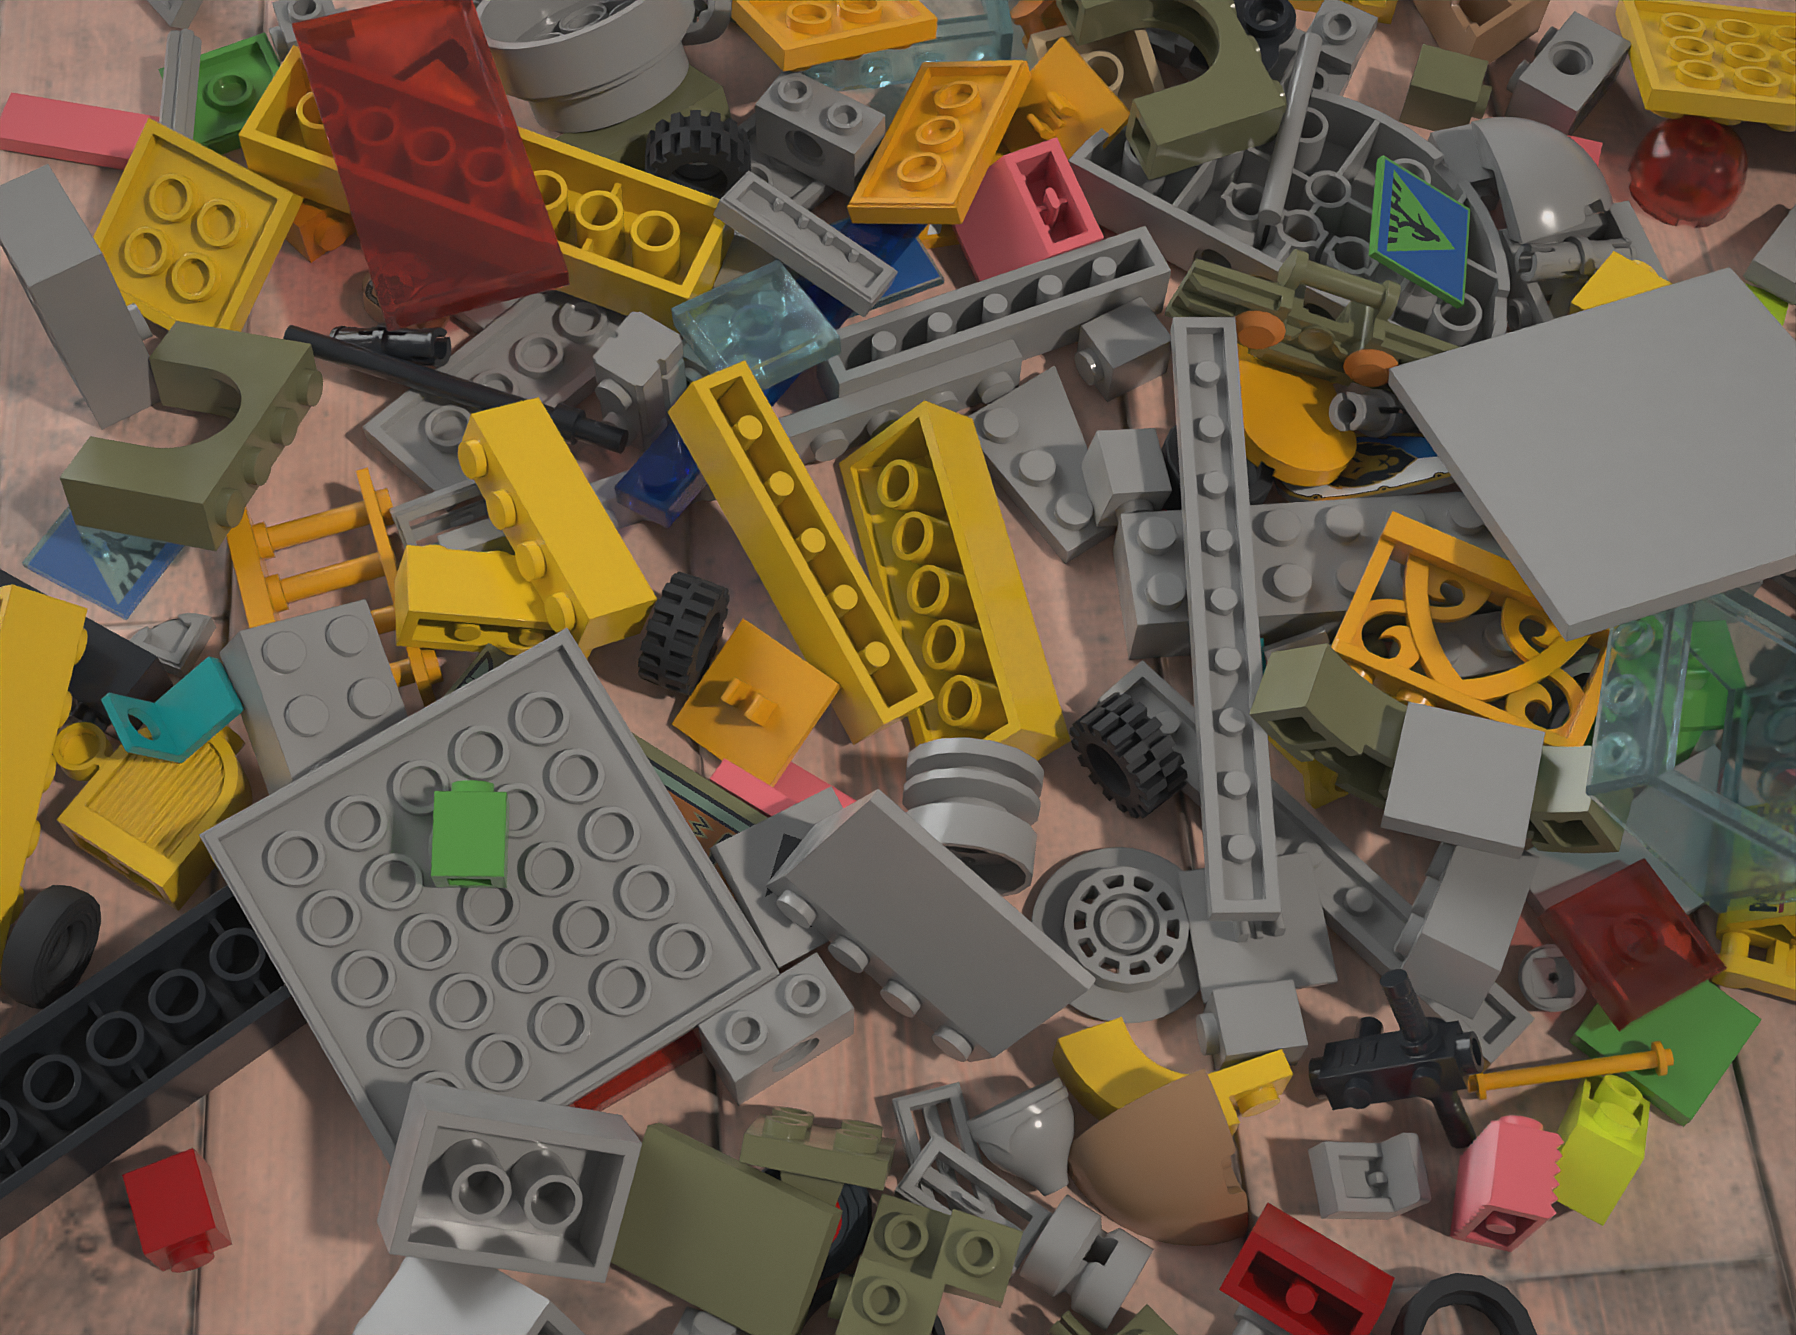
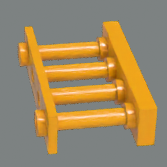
[226,467,444,707]

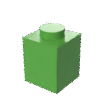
[431,780,510,888]

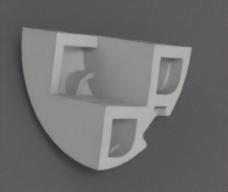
[1471,117,1614,244]

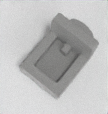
[1308,1133,1431,1220]

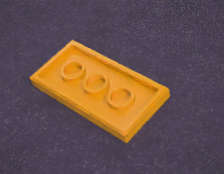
[847,60,1031,224]

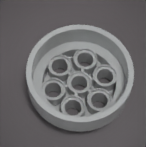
[469,0,695,133]

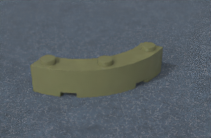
[1249,643,1635,853]

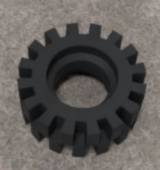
[1069,692,1188,819]

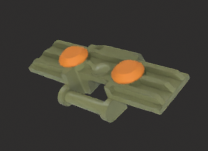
[1164,249,1459,397]

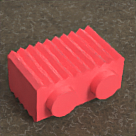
[1450,1115,1564,1252]

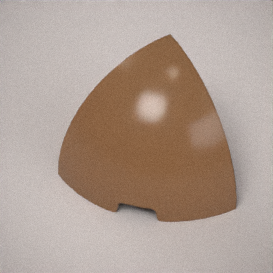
[1067,1068,1248,1246]

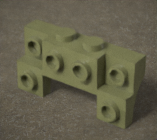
[827,1193,1023,1335]

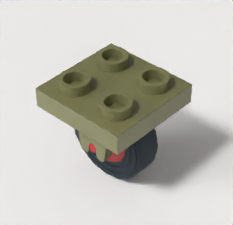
[739,1106,896,1280]

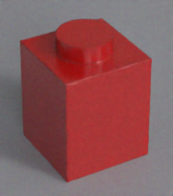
[122,1148,232,1273]

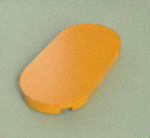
[1237,344,1357,487]

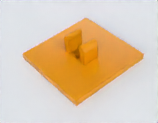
[1001,36,1130,160]
[672,618,841,787]

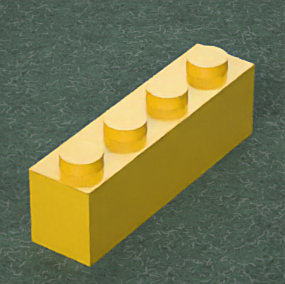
[458,397,657,652]

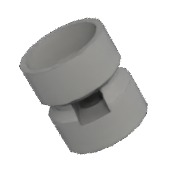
[1019,1194,1154,1331]

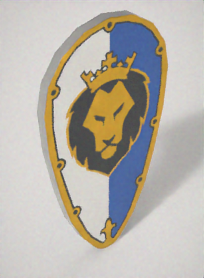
[1274,433,1455,503]

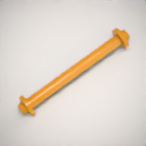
[1467,1041,1674,1101]

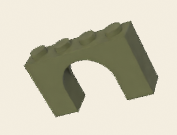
[1056,0,1287,180]
[60,321,323,551]

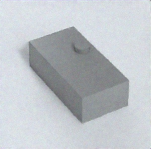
[0,164,161,430]

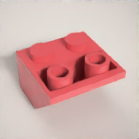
[951,137,1104,282]

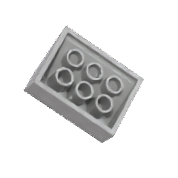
[766,789,1096,1062]

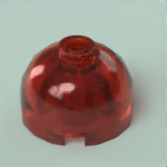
[1628,114,1749,228]

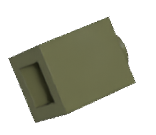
[1399,44,1492,131]

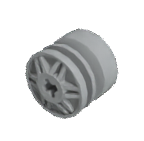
[902,737,1044,897]

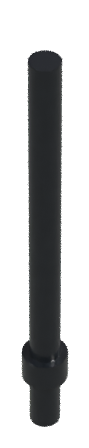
[283,325,629,454]

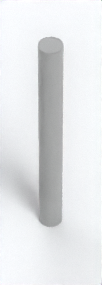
[1258,33,1322,225]

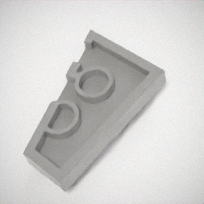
[968,366,1115,564]

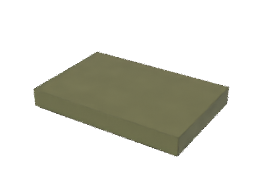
[611,1122,843,1335]

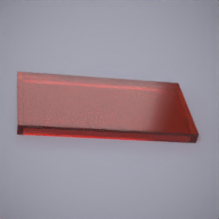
[291,0,570,331]

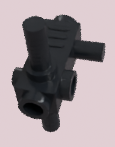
[1309,969,1484,1149]

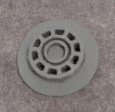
[1031,847,1200,1023]

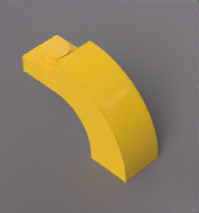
[1052,1017,1293,1137]

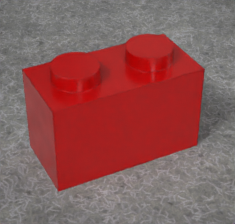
[1219,1202,1395,1335]

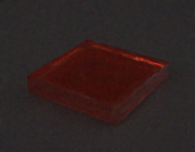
[1537,858,1727,1032]

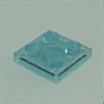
[671,259,841,390]

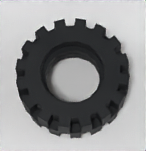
[645,110,751,199]
[638,571,730,696]

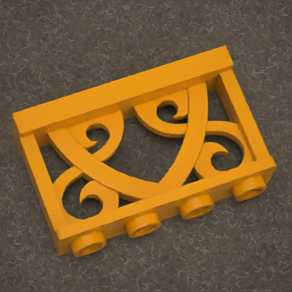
[1331,511,1639,747]

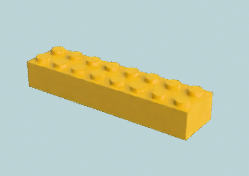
[238,45,734,337]

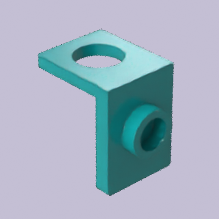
[101,656,244,763]

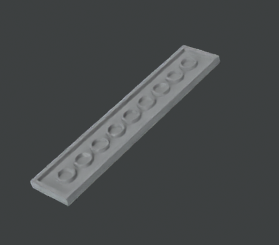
[363,113,836,512]

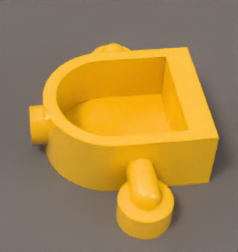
[53,722,253,911]

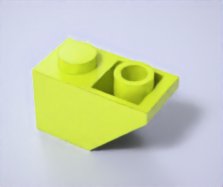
[1553,1074,1650,1226]

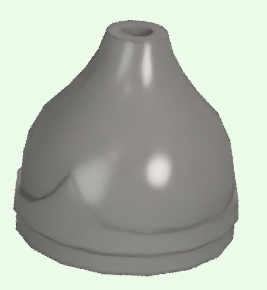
[966,1077,1075,1196]

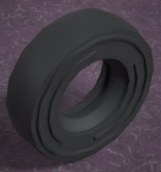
[0,885,101,1009]

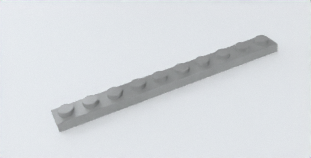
[1170,317,1281,921]
[437,338,1022,555]

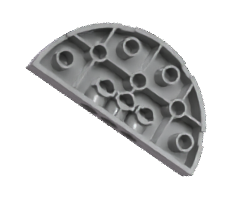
[1068,88,1510,347]

